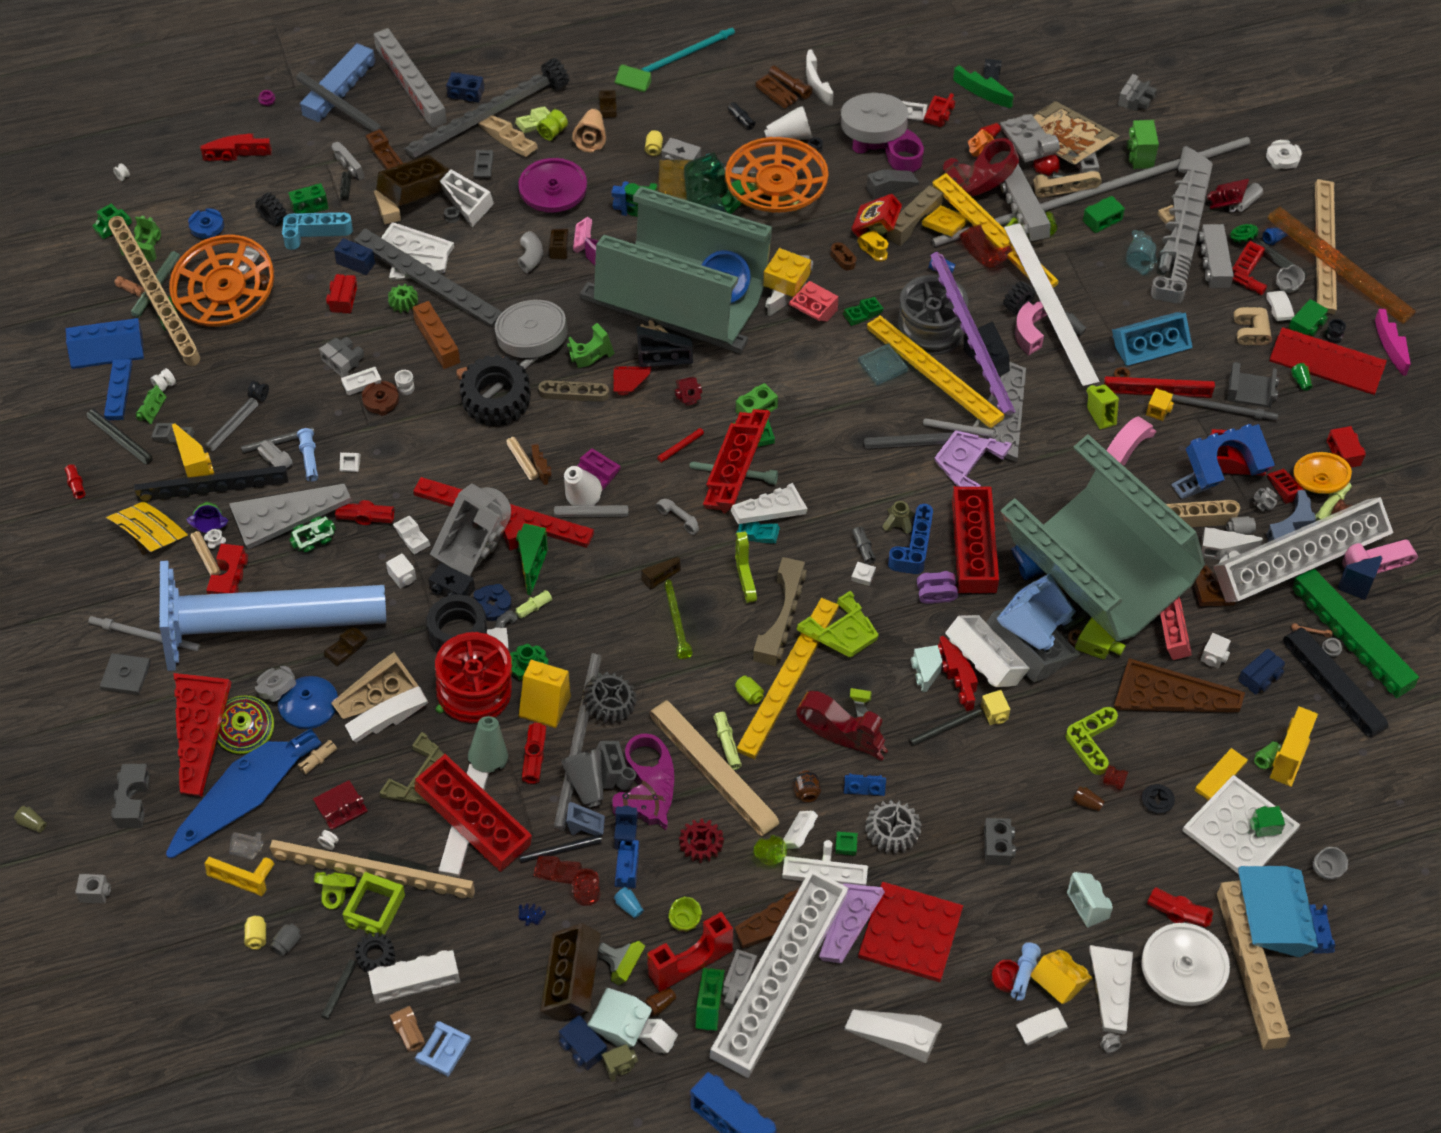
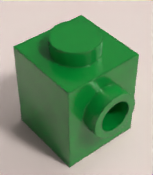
[1250,806,1285,838]

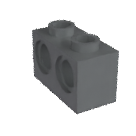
[984,818,1016,865]

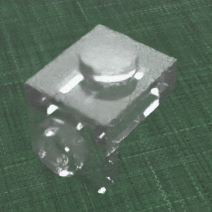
[229,832,263,859]

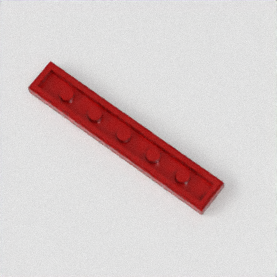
[1103,376,1215,398]

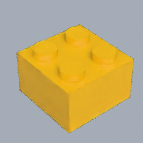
[763,248,811,297]

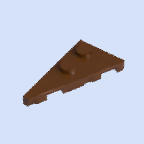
[1193,565,1237,606]

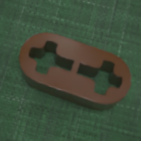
[831,242,856,271]

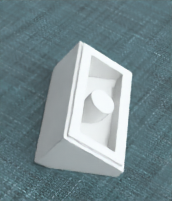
[902,101,927,121]

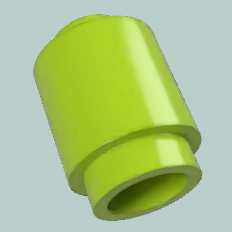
[735,675,764,704]

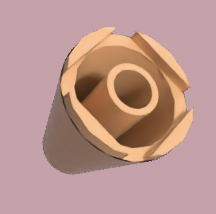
[572,109,606,152]

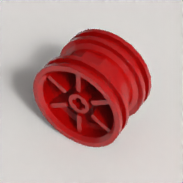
[435,632,512,723]

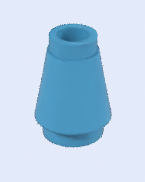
[614,887,644,919]

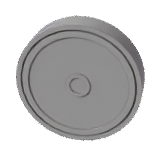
[841,93,908,143]
[495,300,568,358]

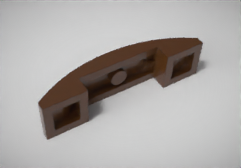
[365,129,406,169]

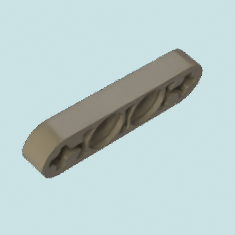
[538,380,609,402]

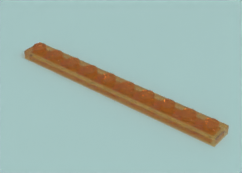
[1267,206,1416,324]

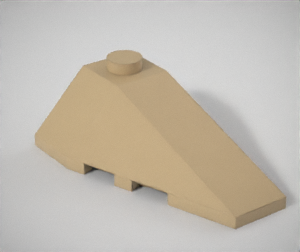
[331,652,418,719]

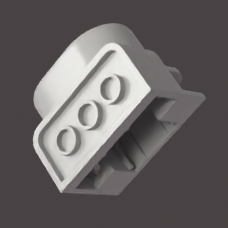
[430,483,511,576]

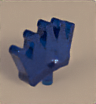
[518,903,546,926]

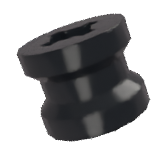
[247,380,269,402]

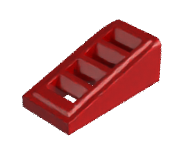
[1232,241,1265,276]
[1267,469,1304,504]

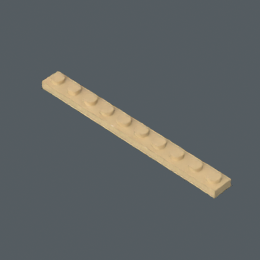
[1315,179,1337,314]
[270,840,475,898]

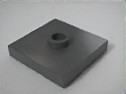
[100,653,151,695]

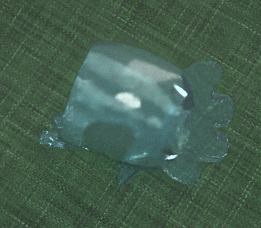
[1126,230,1157,275]

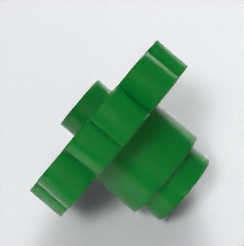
[510,644,549,680]

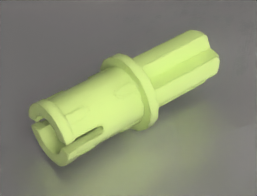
[515,590,552,618]

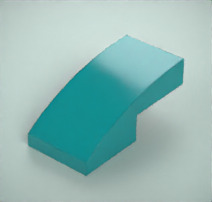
[737,521,780,543]

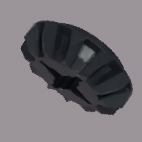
[1141,784,1175,815]

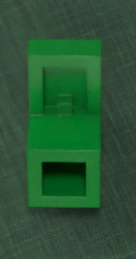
[719,180,759,214]

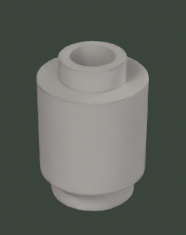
[1226,516,1256,535]

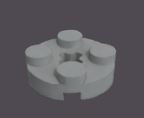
[255,666,296,702]

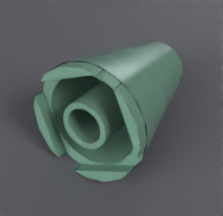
[468,716,508,772]

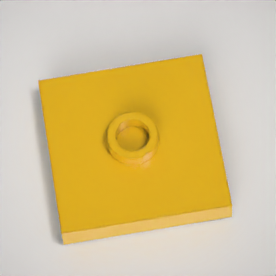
[922,206,969,237]

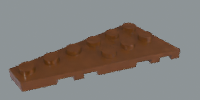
[1114,658,1245,712]

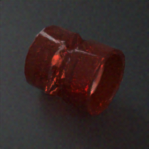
[572,868,600,906]

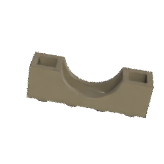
[887,185,943,246]

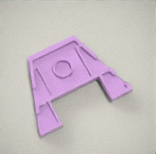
[935,430,1012,487]

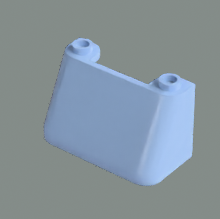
[997,573,1076,651]

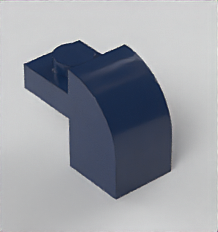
[614,806,638,849]

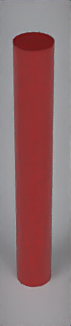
[657,428,704,463]

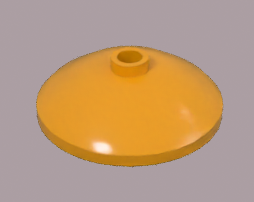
[1294,452,1352,494]

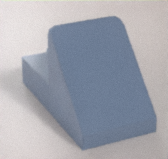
[567,802,605,836]

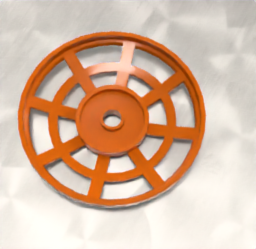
[725,137,828,213]
[169,235,274,327]

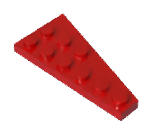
[173,673,232,797]

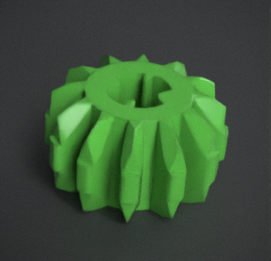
[388,283,418,313]

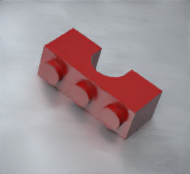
[206,544,248,594]

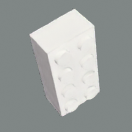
[945,615,1030,687]

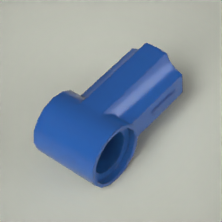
[1011,545,1044,580]

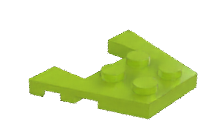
[797,591,879,658]

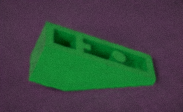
[696,968,725,1030]

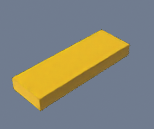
[1195,748,1248,801]

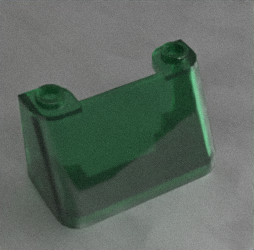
[684,152,729,213]

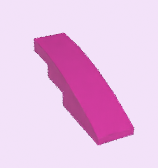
[1375,309,1411,376]

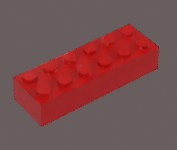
[952,486,999,593]
[415,754,532,872]

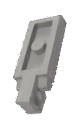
[723,950,757,1010]

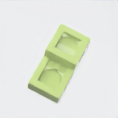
[515,107,550,133]

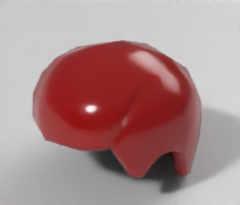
[1033,154,1060,176]
[992,960,1019,993]

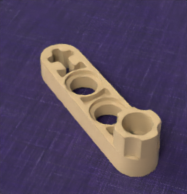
[1033,171,1102,198]

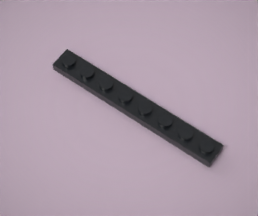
[134,465,289,501]

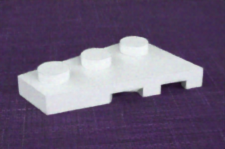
[389,249,448,282]

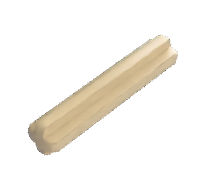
[506,437,539,481]
[190,531,220,576]

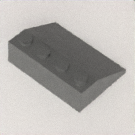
[986,609,1081,682]

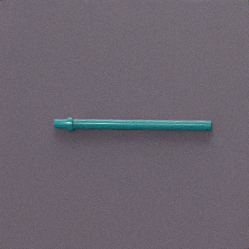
[641,28,735,72]

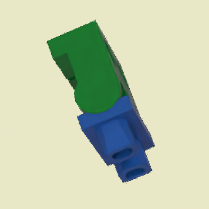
[612,181,658,217]

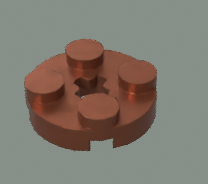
[362,381,399,416]

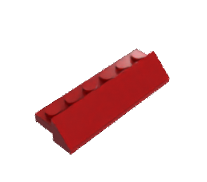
[1270,327,1387,395]
[703,409,771,514]

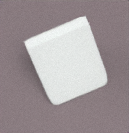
[340,453,361,472]

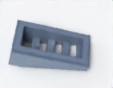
[1172,472,1212,500]

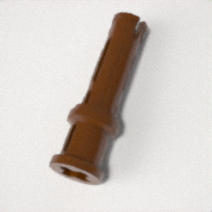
[769,65,813,99]

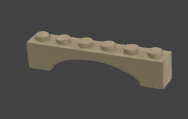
[753,557,807,666]

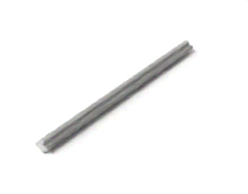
[554,653,602,831]

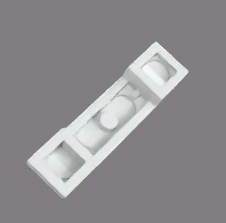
[806,49,833,106]

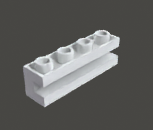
[368,950,460,1004]

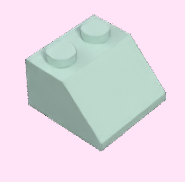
[1067,872,1113,928]
[587,988,652,1048]

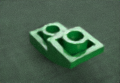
[843,297,884,326]

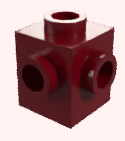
[675,376,702,405]

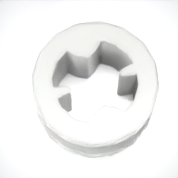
[113,164,130,181]
[317,830,339,850]

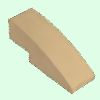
[374,190,401,224]

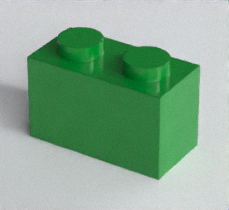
[1083,196,1125,234]
[1288,299,1328,337]

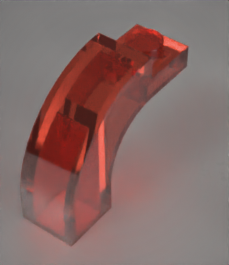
[959,224,1013,267]

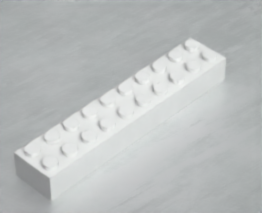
[1213,497,1393,602]
[710,869,848,1078]

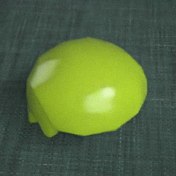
[668,897,702,932]

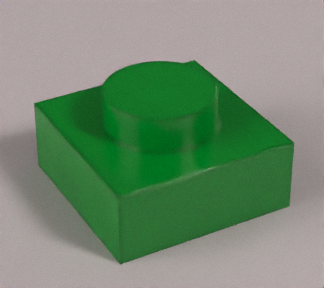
[835,832,858,855]

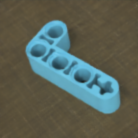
[282,213,353,250]

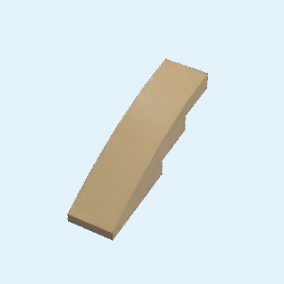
[478,115,538,157]

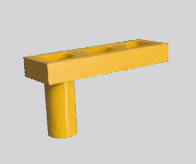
[205,857,274,896]

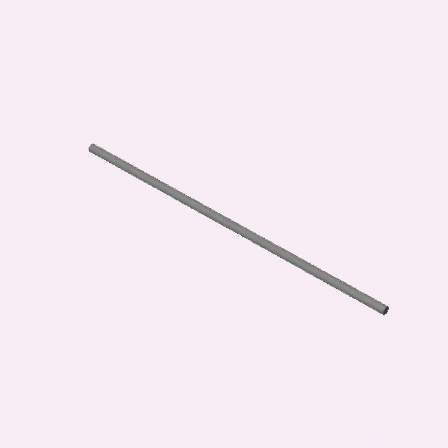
[931,137,1250,247]

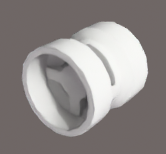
[150,368,176,392]
[395,370,415,395]

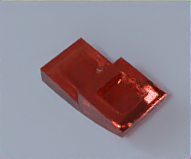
[534,856,582,884]

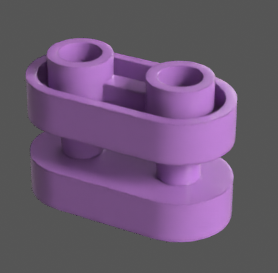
[917,571,958,604]

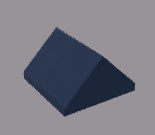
[1338,555,1383,600]

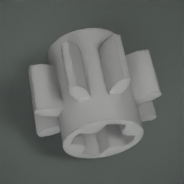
[1253,487,1277,512]

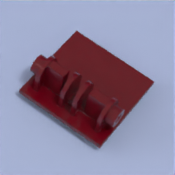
[1207,179,1249,209]
[313,780,368,830]

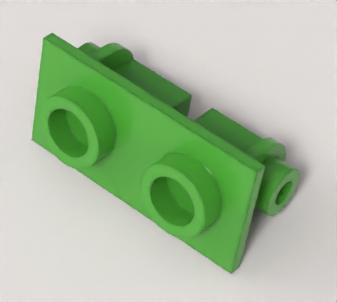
[136,385,166,424]

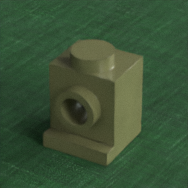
[602,1044,638,1082]

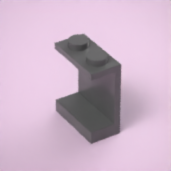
[1227,362,1279,408]

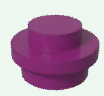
[259,90,275,106]

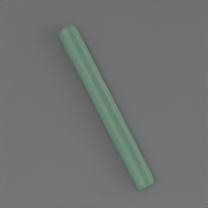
[131,251,180,318]

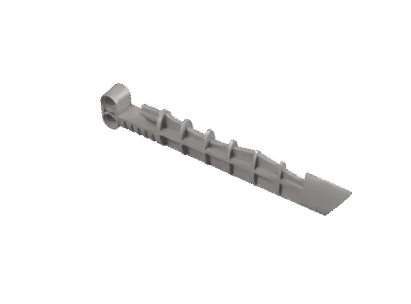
[1151,146,1212,304]

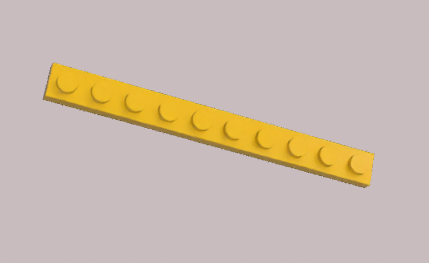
[933,173,1058,288]
[867,316,1004,428]
[737,598,839,759]

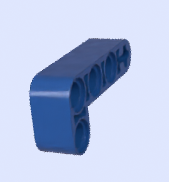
[888,504,933,574]

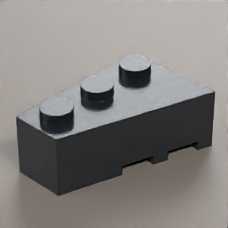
[963,321,1010,376]

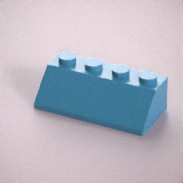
[1112,312,1192,366]

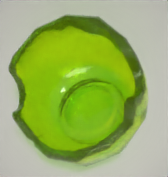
[753,835,787,866]

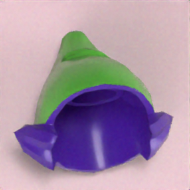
[186,502,228,533]

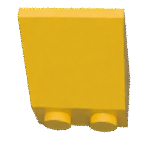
[172,424,214,478]

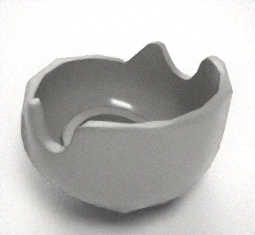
[1276,265,1305,293]
[1313,847,1348,880]

